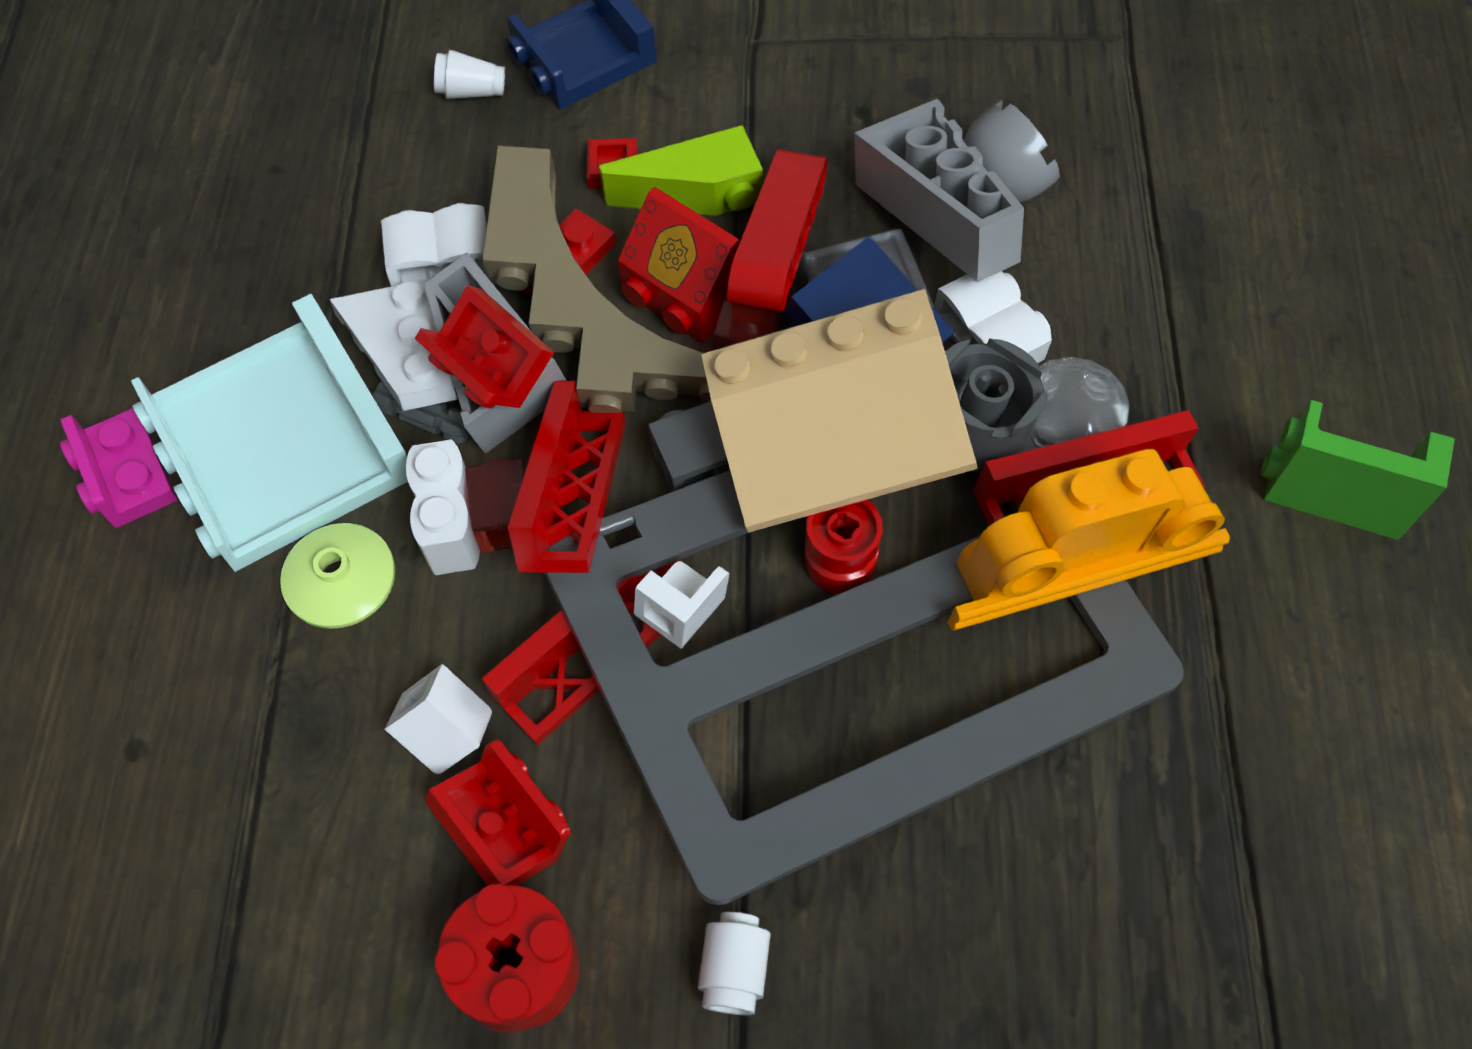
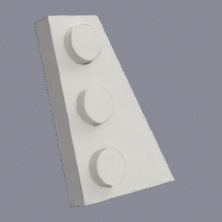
[330,279,457,411]

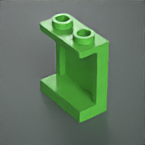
[1260,400,1455,540]

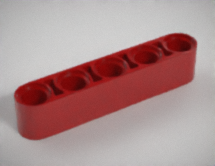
[727,149,828,312]

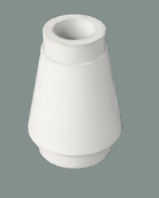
[434,50,505,99]

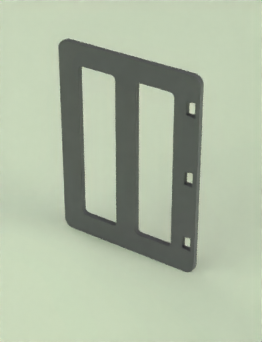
[544,437,1184,905]

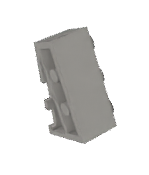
[424,252,567,454]

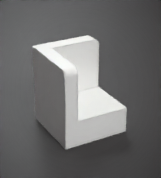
[634,561,729,649]
[385,664,492,774]

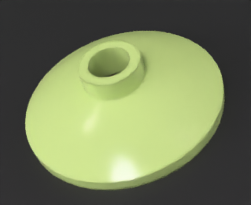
[280,523,395,629]

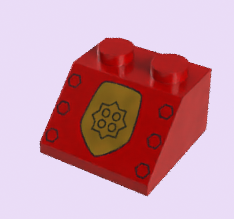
[618,187,739,344]

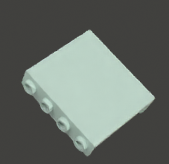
[131,294,408,572]

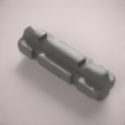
[372,381,470,444]

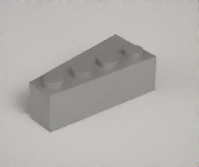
[854,98,1024,282]

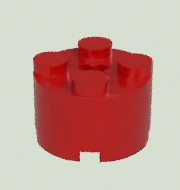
[435,884,579,1033]

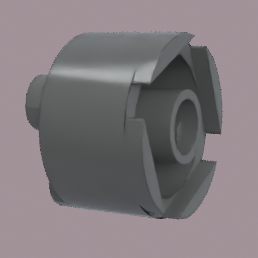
[945,338,1047,473]

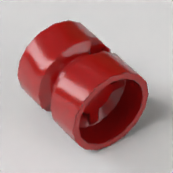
[804,500,883,594]

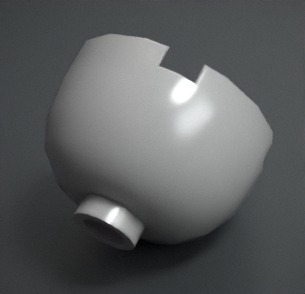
[963,99,1060,203]

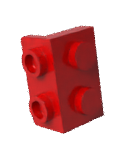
[415,285,555,409]
[425,739,571,886]

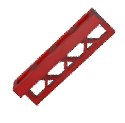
[508,381,626,573]
[973,410,1205,526]
[482,560,682,745]

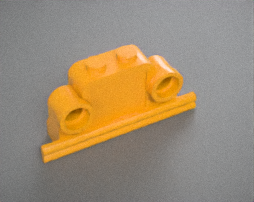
[948,449,1230,631]

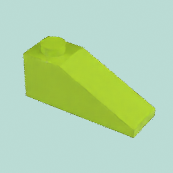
[599,125,763,216]

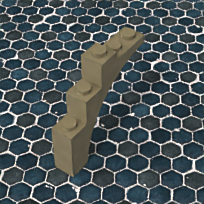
[483,145,711,413]

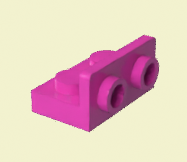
[60,408,179,529]

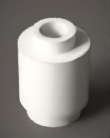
[698,912,770,1015]

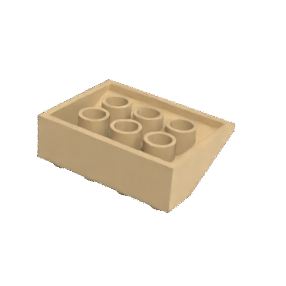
[701,289,977,533]

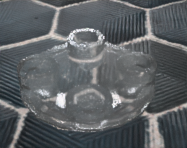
[1031,357,1129,447]

